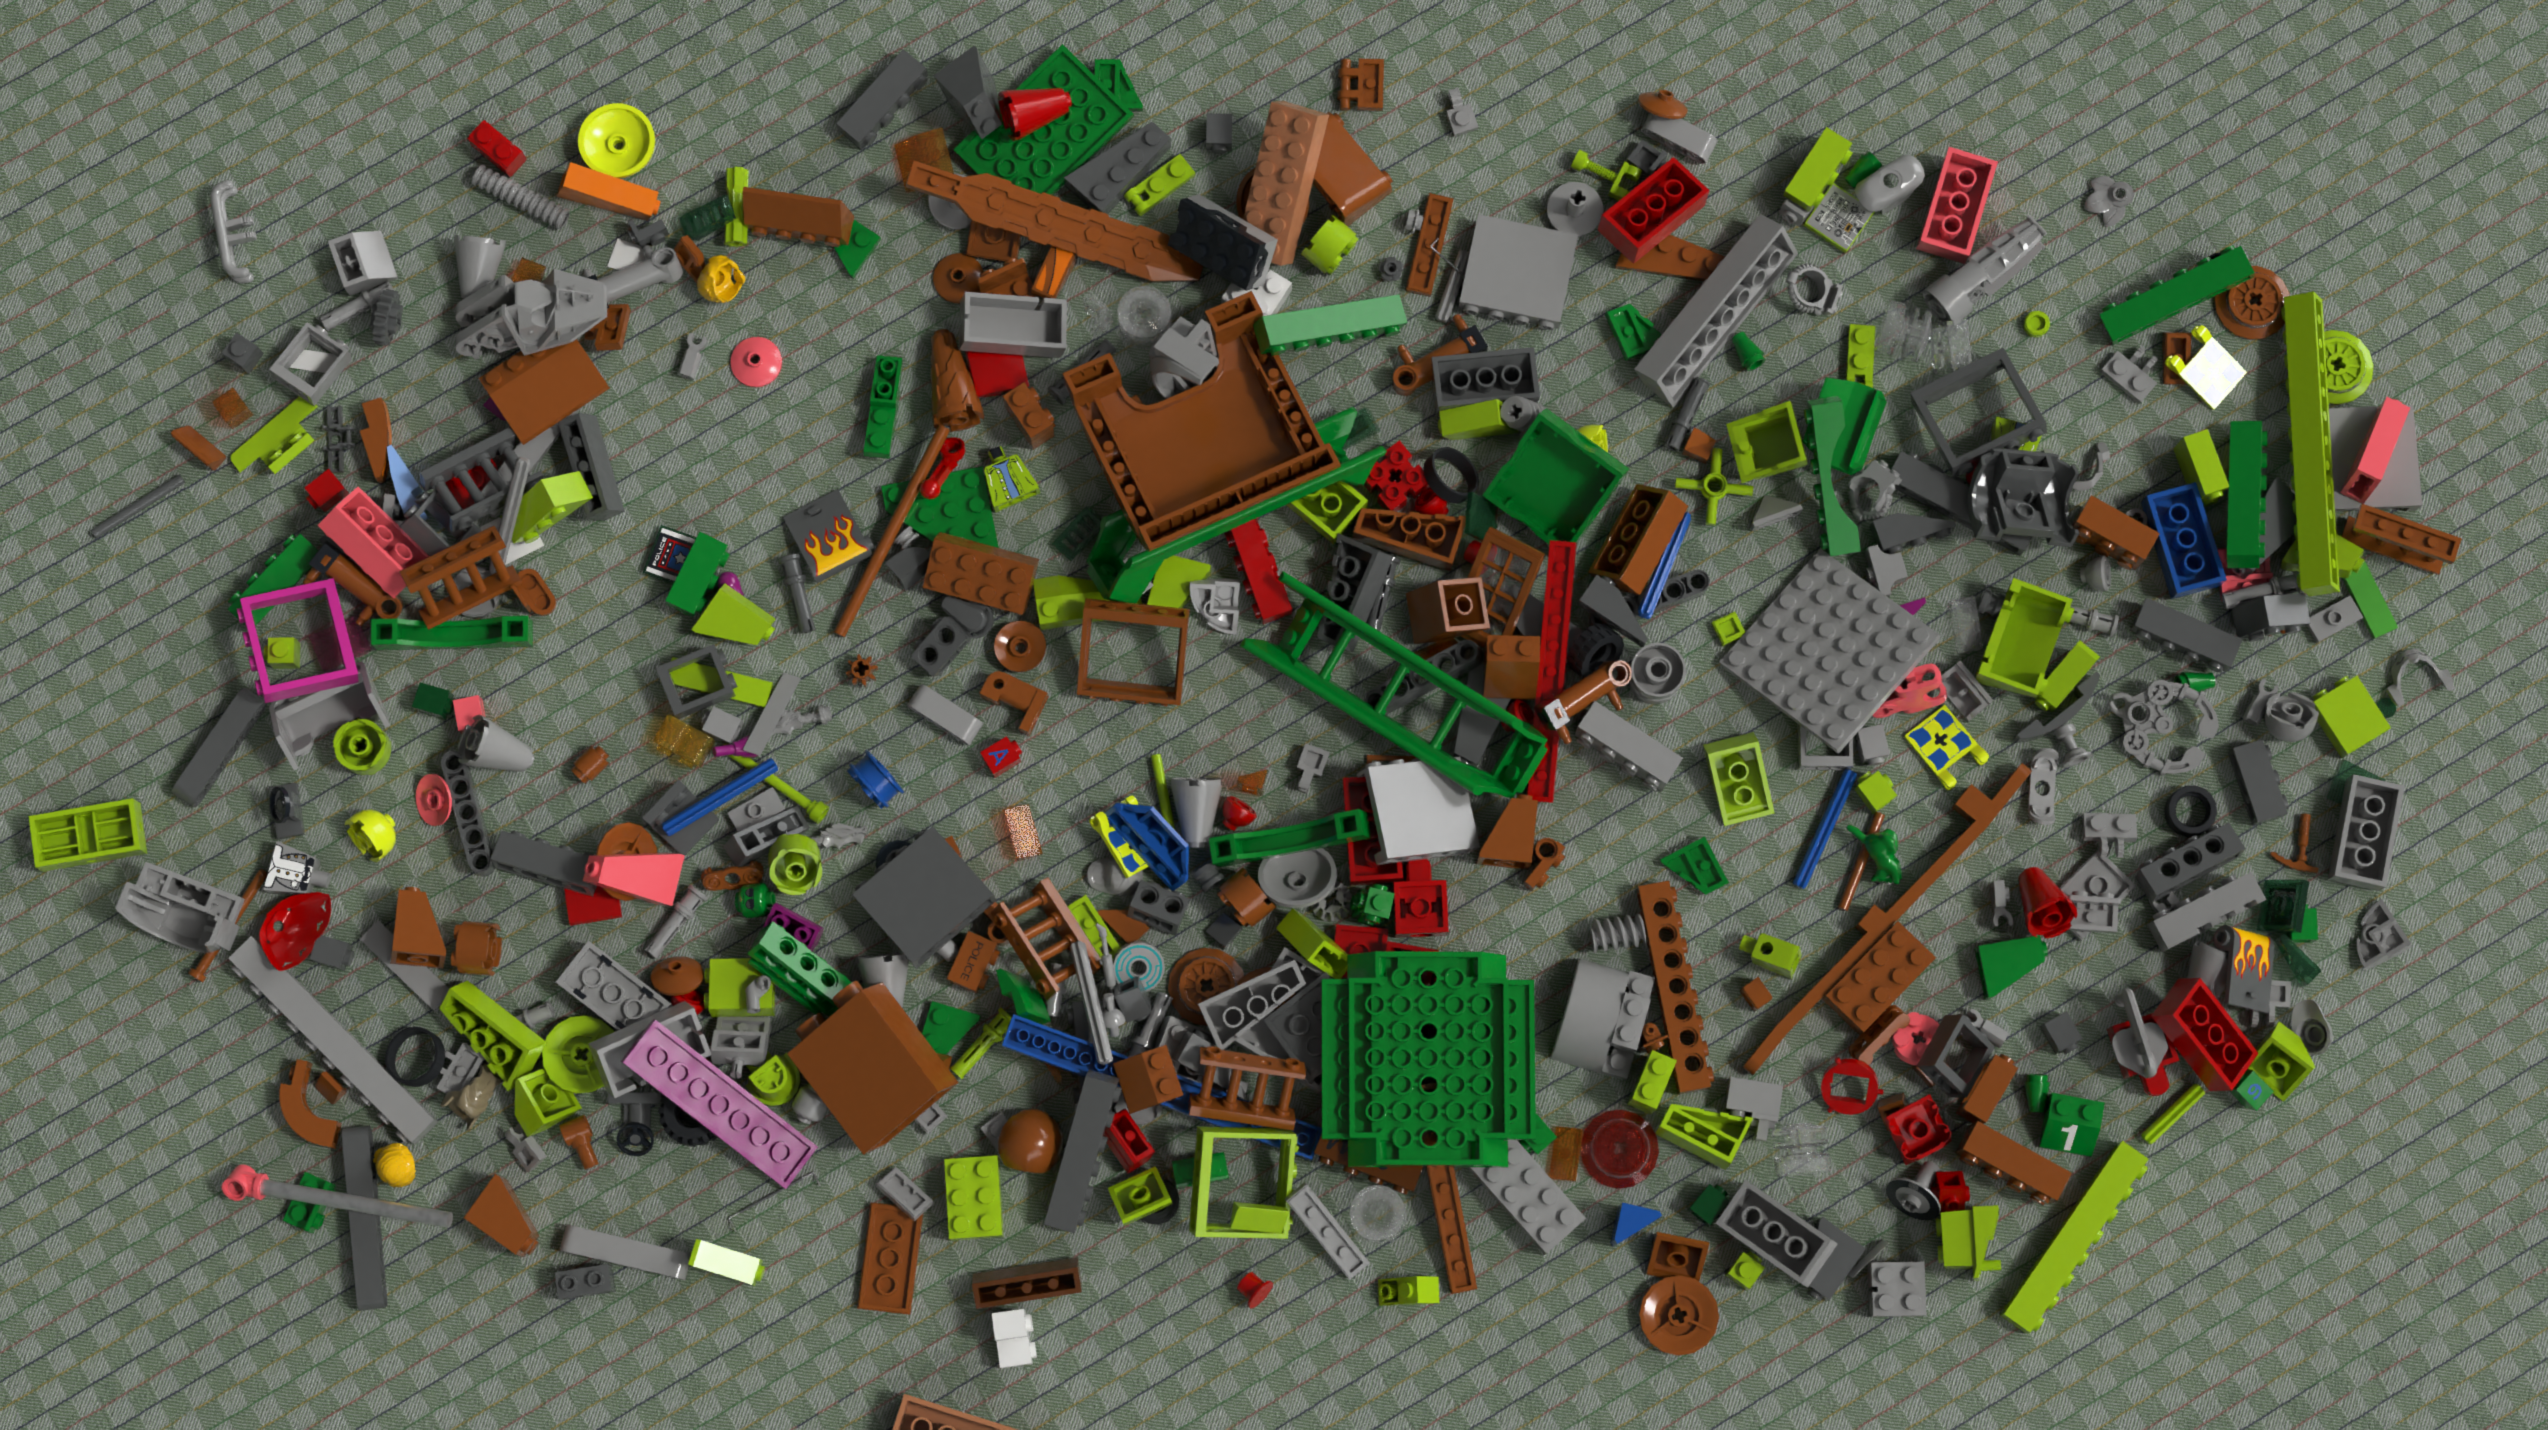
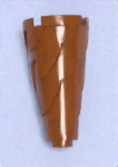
[931,329,984,432]

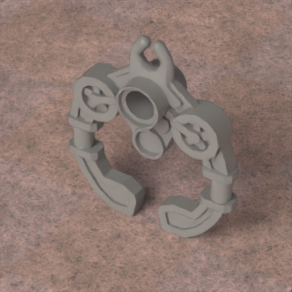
[2108,679,2219,776]

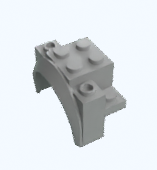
[1149,316,1219,399]
[115,862,245,953]

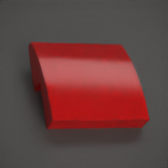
[965,351,1029,398]
[564,886,622,926]

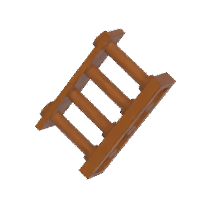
[2341,504,2462,575]
[400,526,522,630]
[991,877,1103,1001]
[1188,1046,1306,1131]

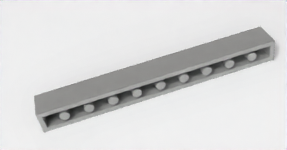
[228,936,439,1144]

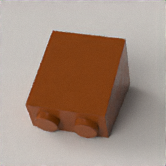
[1406,577,1490,644]
[1483,635,1540,700]
[1477,794,1538,870]
[390,887,446,969]
[464,1174,540,1257]

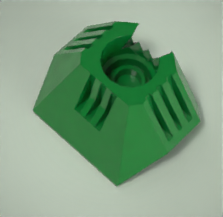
[1802,377,1887,475]

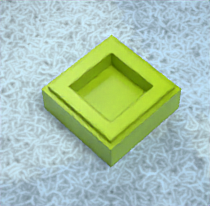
[1711,612,1745,647]

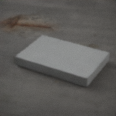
[2060,849,2136,941]

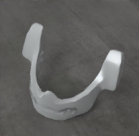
[2044,442,2110,491]
[2387,649,2454,707]

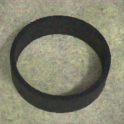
[1423,447,1479,504]
[385,1027,445,1087]

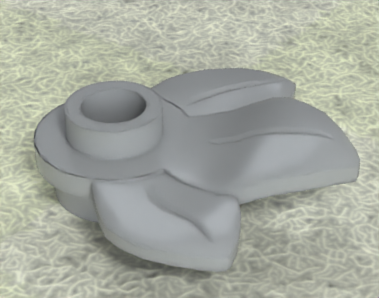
[2084,176,2134,227]

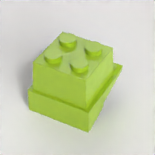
[1726,401,1808,483]
[1936,1205,2001,1281]

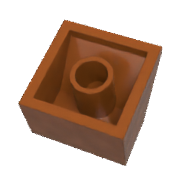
[1113,1045,1183,1114]

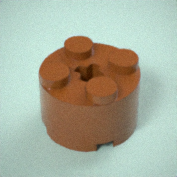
[1217,867,1276,927]
[451,921,502,976]

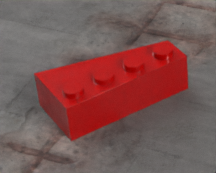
[1224,517,1292,625]

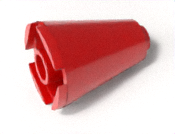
[998,88,1072,141]
[2018,867,2077,939]

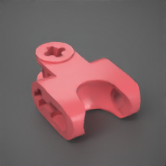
[1872,664,1947,718]

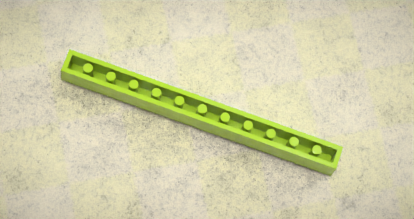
[2281,291,2340,597]

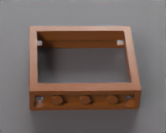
[1077,598,1190,707]

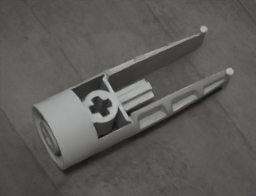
[1922,215,2047,328]

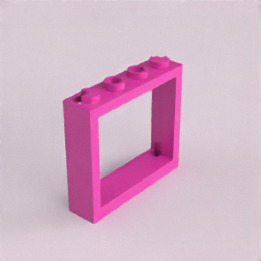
[237,578,359,703]

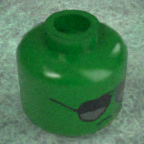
[735,883,776,918]

